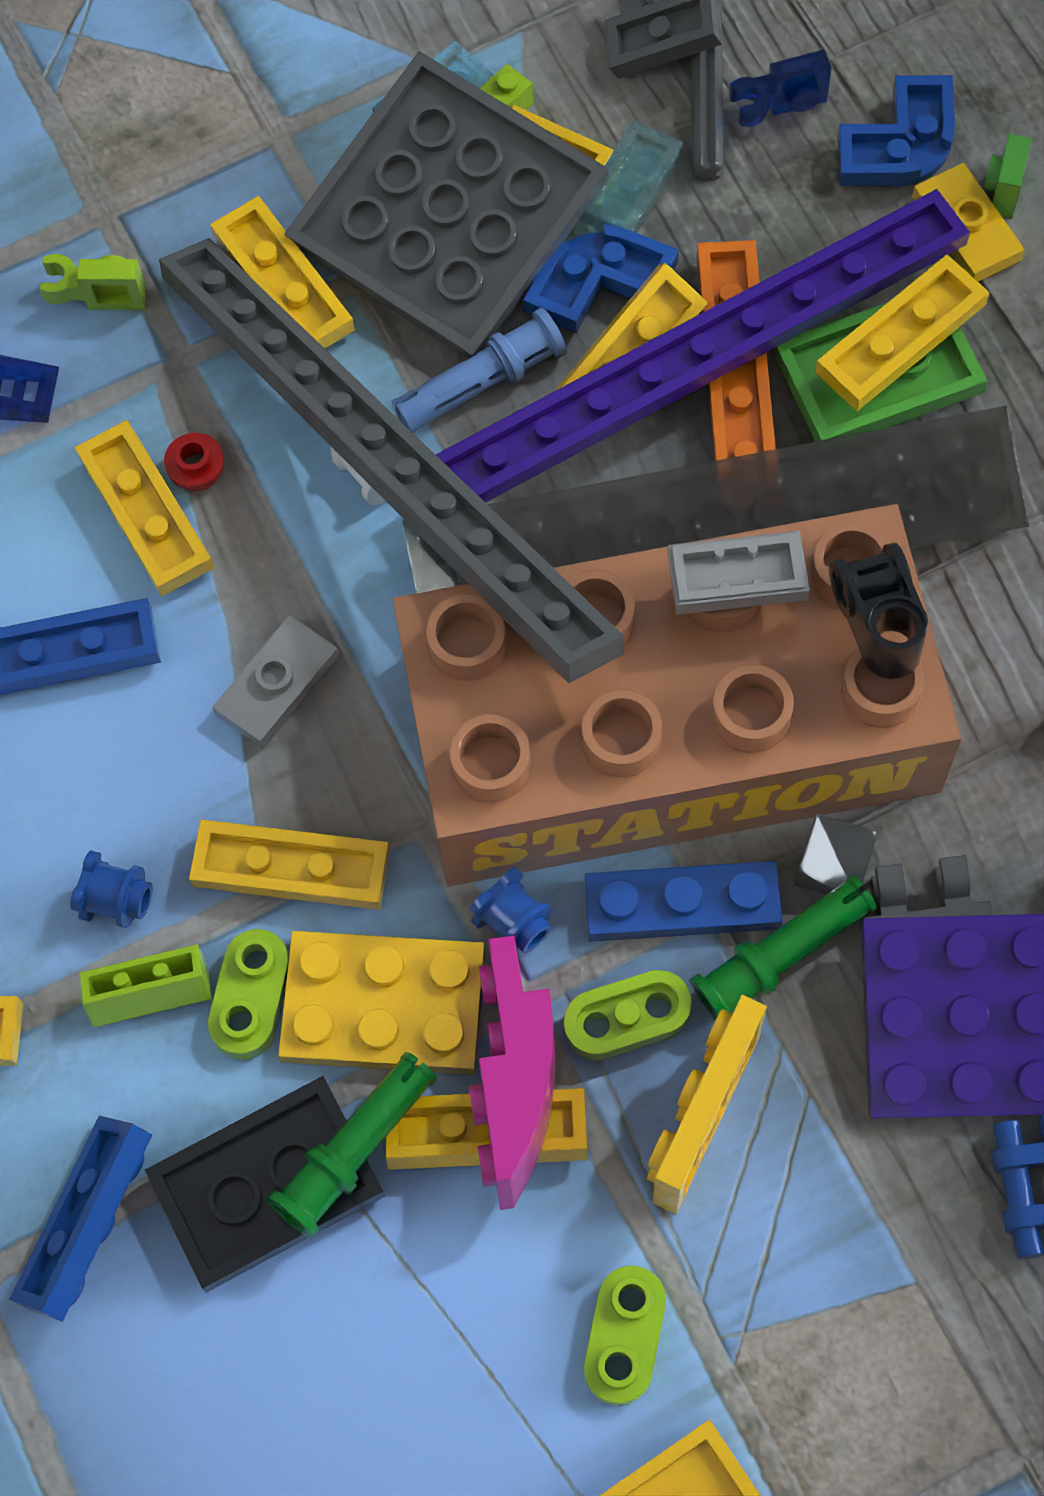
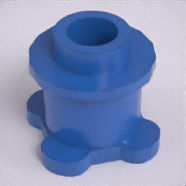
[70,850,153,928]
[470,867,552,953]

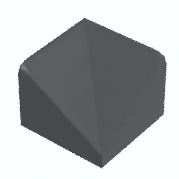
[795,813,878,901]

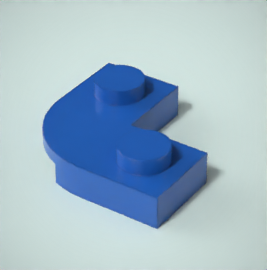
[838,75,955,186]
[523,224,679,333]

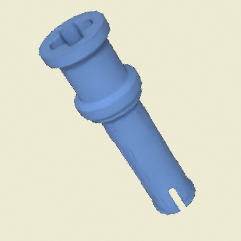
[391,308,567,433]

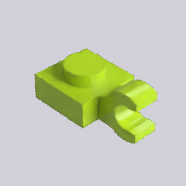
[40,254,147,310]

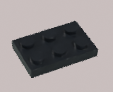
[145,1076,385,1293]

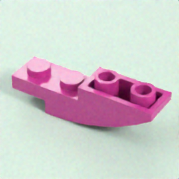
[469,936,555,1210]

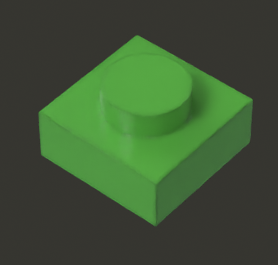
[984,133,1032,219]

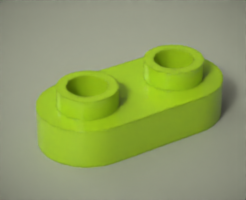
[208,929,289,1060]
[564,970,692,1060]
[584,1265,666,1406]

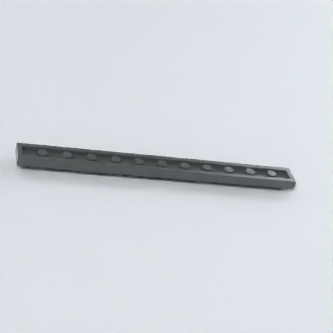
[159,238,624,683]

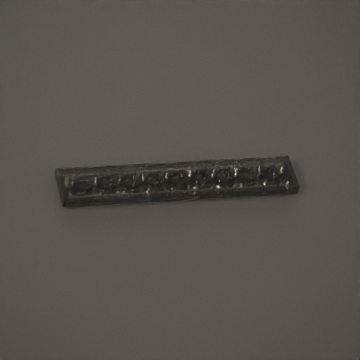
[402,406,1029,593]

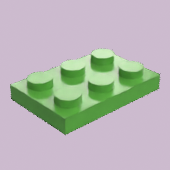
[773,302,988,452]

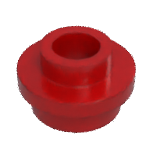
[164,432,225,491]

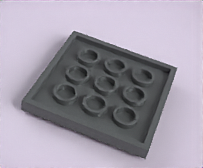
[284,51,609,359]

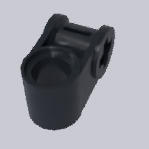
[829,542,929,679]

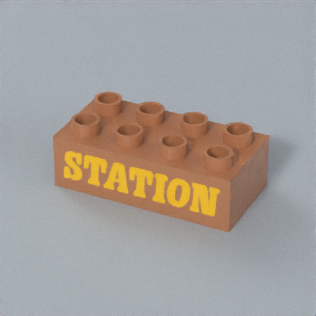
[392,504,962,887]

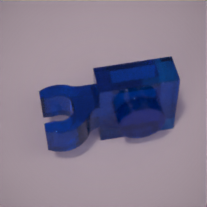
[729,49,832,127]

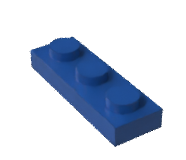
[0,598,161,695]
[585,861,783,942]
[9,1115,153,1322]

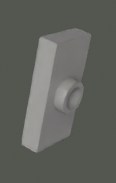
[667,531,810,615]
[212,615,339,748]

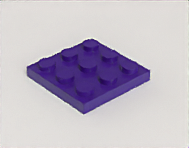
[861,914,1044,1119]

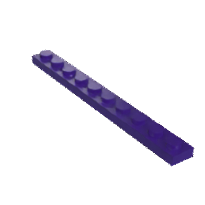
[435,189,970,503]

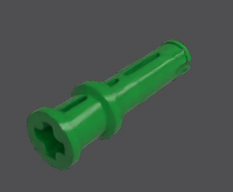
[689,875,877,1020]
[266,1052,437,1239]

